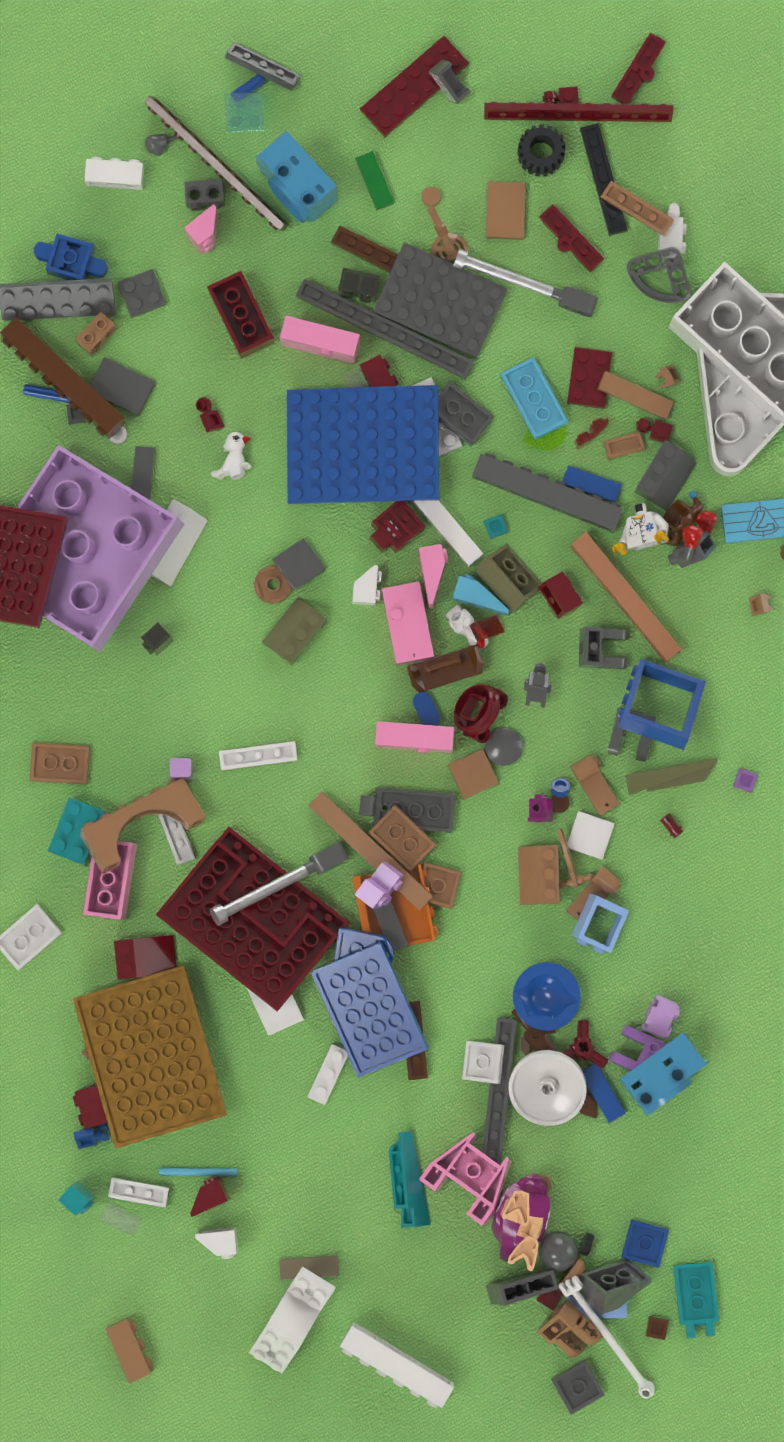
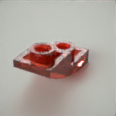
[574,418,609,449]

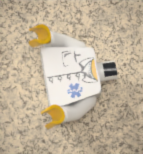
[612,503,669,556]

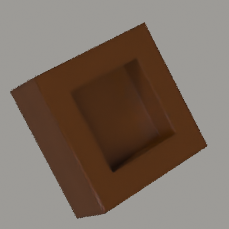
[645,1316,669,1340]

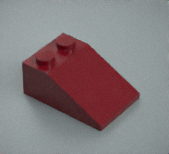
[114,935,177,980]

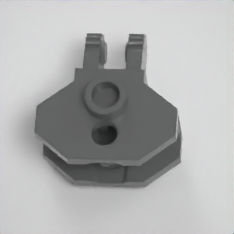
[524,663,552,708]

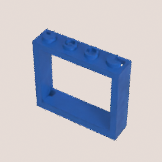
[618,659,706,750]

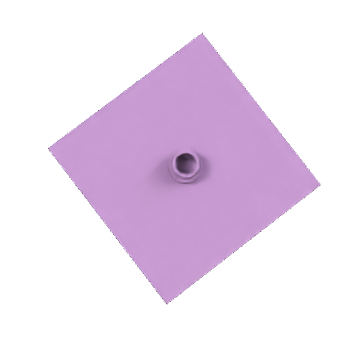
[17,445,185,653]

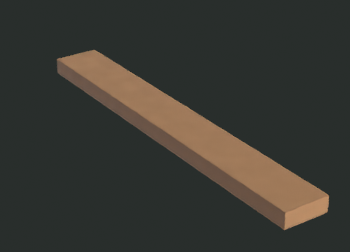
[309,792,433,911]

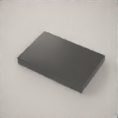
[90,357,155,416]
[439,381,494,446]

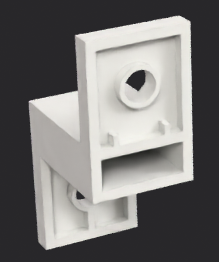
[249,1267,336,1373]

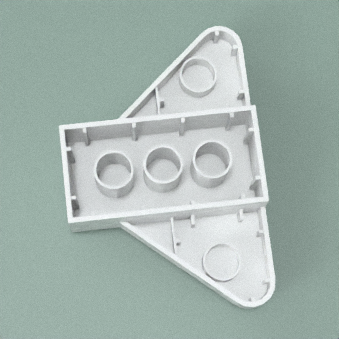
[669,262,784,476]

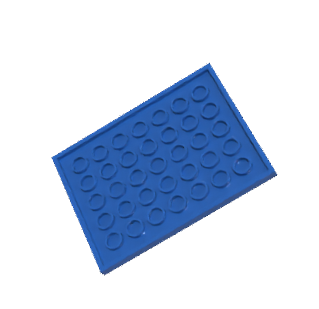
[287,385,440,504]

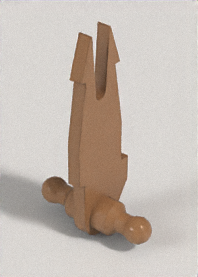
[558,828,593,888]

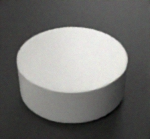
[110,426,128,445]

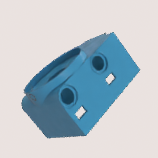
[255,131,338,223]
[619,1033,710,1116]

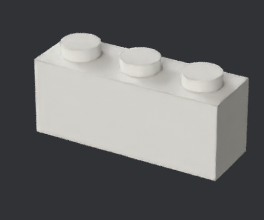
[84,157,144,190]

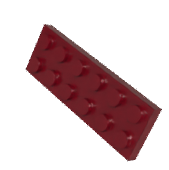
[360,36,469,138]

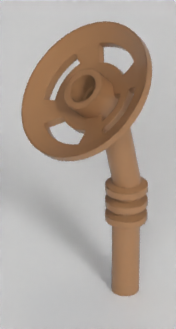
[427,206,469,263]

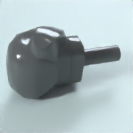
[145,134,178,156]

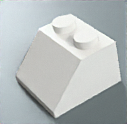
[195,1227,239,1259]

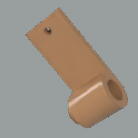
[570,755,620,816]
[566,866,621,921]

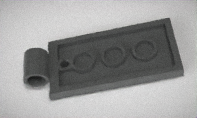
[359,787,455,833]

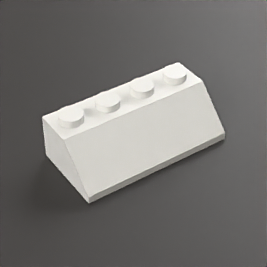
[151,499,208,587]

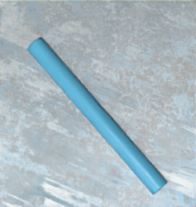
[159,1167,237,1176]

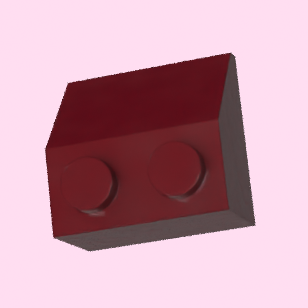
[190,1175,230,1217]

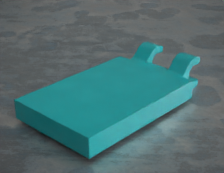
[673,1262,719,1338]

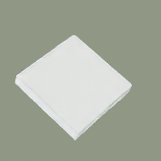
[567,811,615,860]
[462,1041,504,1084]

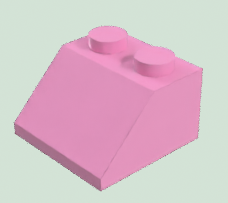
[184,204,219,254]

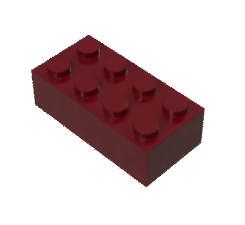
[207,271,275,359]

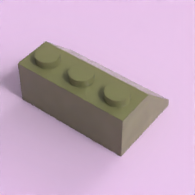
[474,544,541,613]
[262,598,327,666]

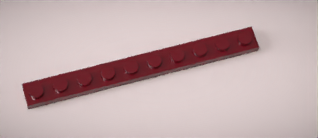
[484,102,673,122]

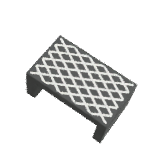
[428,59,471,104]

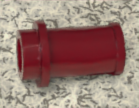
[660,813,683,839]

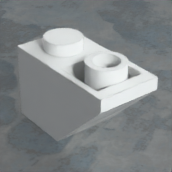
[352,565,382,606]

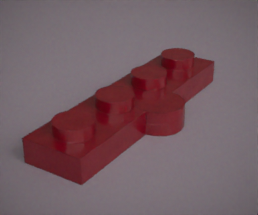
[611,33,666,104]
[539,204,604,272]

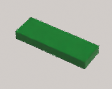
[355,151,394,211]

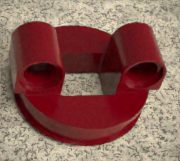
[454,684,508,743]

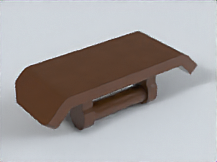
[407,645,483,692]

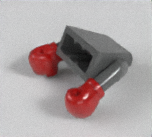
[668,510,717,568]

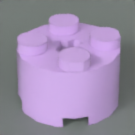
[641,994,680,1038]

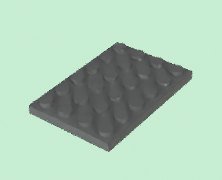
[373,242,507,359]

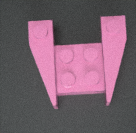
[419,1132,511,1228]

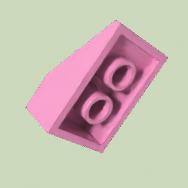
[419,544,448,609]

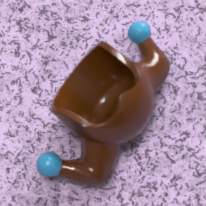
[662,491,703,546]

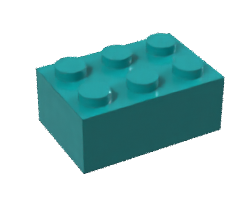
[48,797,107,866]

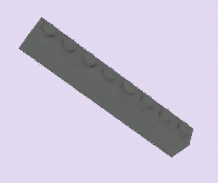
[472,453,623,533]

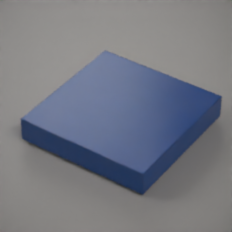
[621,1219,669,1268]

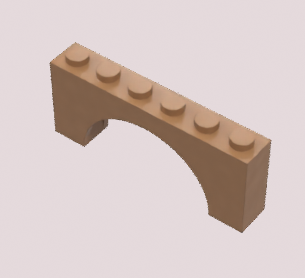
[80,778,206,874]

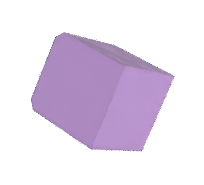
[170,758,192,780]

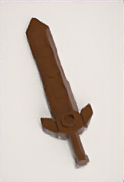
[511,1009,597,1118]

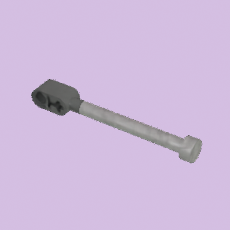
[453,249,598,317]
[210,842,349,926]

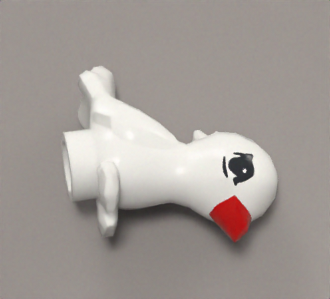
[211,432,251,480]
[446,605,488,650]

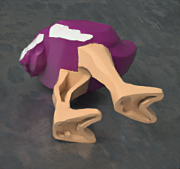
[491,1174,551,1271]

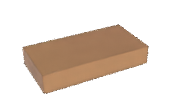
[603,431,645,460]

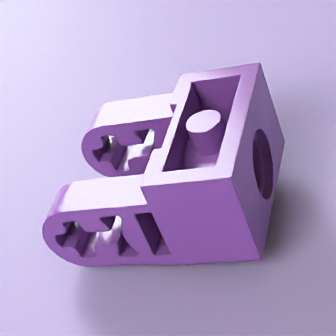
[609,1025,667,1071]

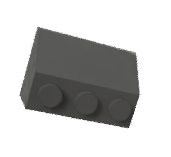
[634,440,696,511]

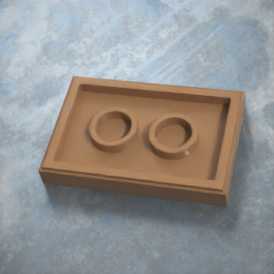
[486,181,525,240]
[29,743,90,785]
[368,805,437,872]

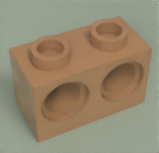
[75,312,117,357]

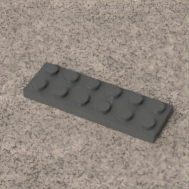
[0,278,116,321]

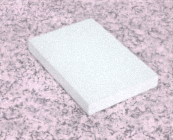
[0,904,63,971]

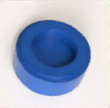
[551,778,570,797]

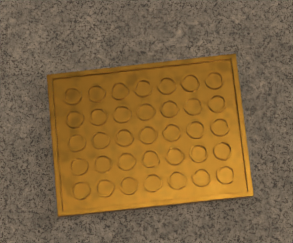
[73,965,228,1149]

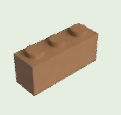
[106,1317,154,1383]

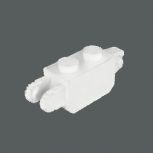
[658,203,686,272]

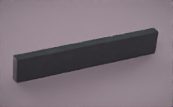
[580,123,628,236]

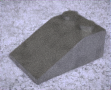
[579,1259,651,1314]

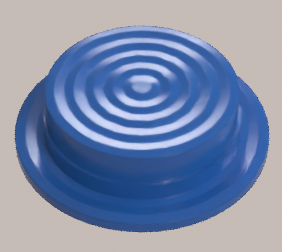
[513,962,581,1031]

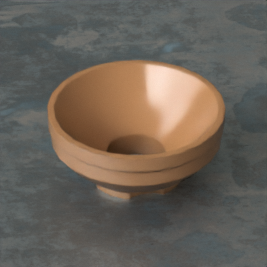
[558,1257,586,1288]

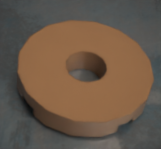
[254,566,292,604]

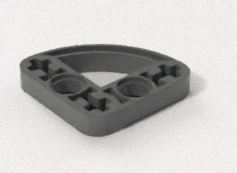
[627,247,691,303]

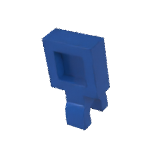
[74,1123,110,1149]

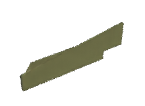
[625,759,718,795]

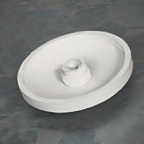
[508,1050,587,1126]

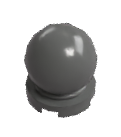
[538,1231,578,1272]

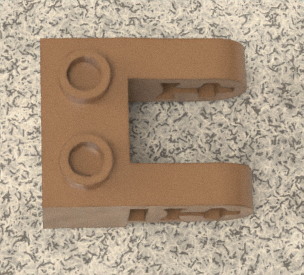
[537,1300,600,1358]

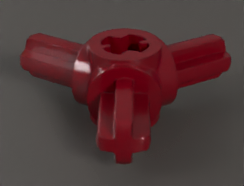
[561,1020,608,1069]

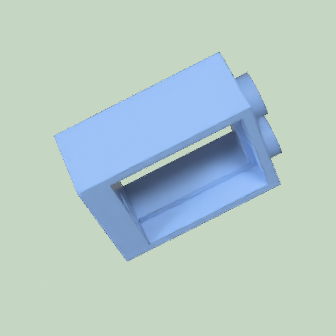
[571,894,629,954]

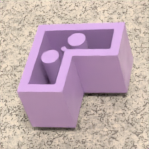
[354,862,404,909]

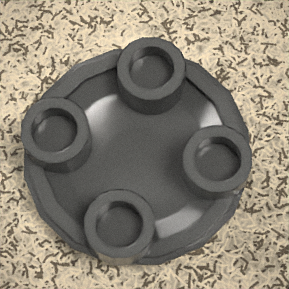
[485,728,523,766]

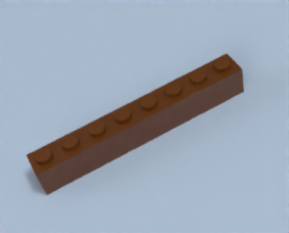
[0,317,125,439]

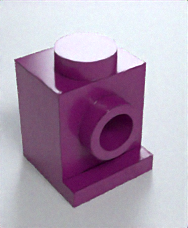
[528,794,553,822]

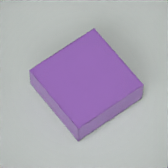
[733,768,758,793]

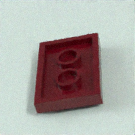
[567,347,612,409]

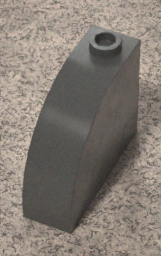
[486,1270,559,1306]

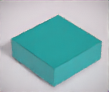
[484,514,508,540]

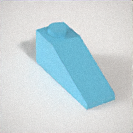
[453,574,509,616]

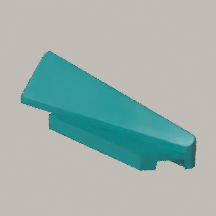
[389,1132,431,1228]

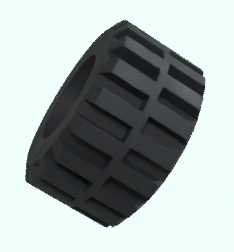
[517,124,566,177]

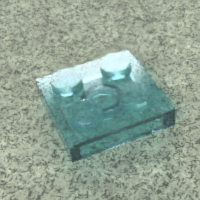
[224,92,264,132]

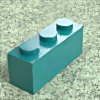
[58,1181,95,1216]

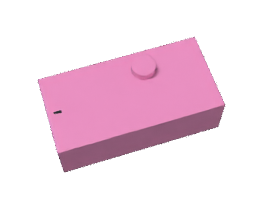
[280,316,360,364]
[382,582,434,666]
[375,721,454,753]
[83,841,137,921]

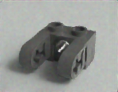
[579,627,628,669]
[608,707,656,762]

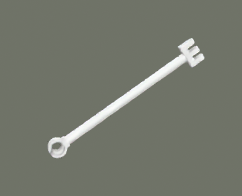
[559,1275,655,1399]

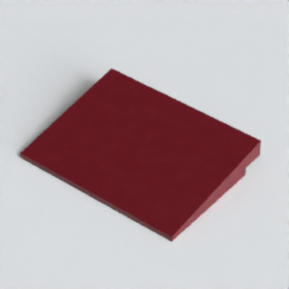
[156,826,349,1012]

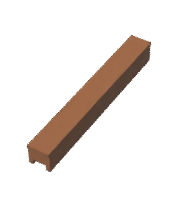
[570,531,682,663]

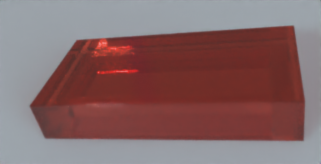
[469,615,505,642]

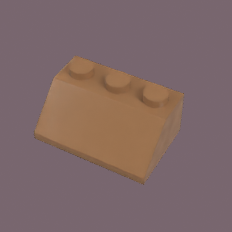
[518,845,560,905]

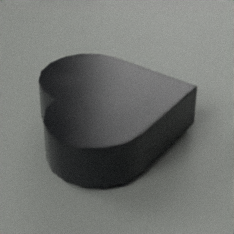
[578,1232,594,1256]

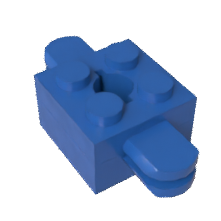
[34,233,108,280]

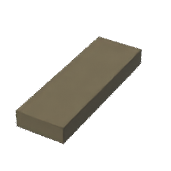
[279,1255,339,1280]

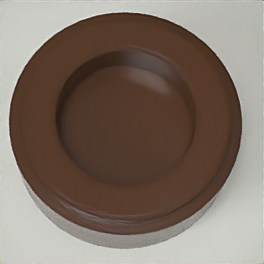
[551,796,569,813]

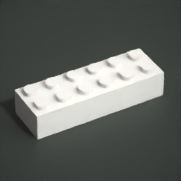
[340,1322,454,1408]

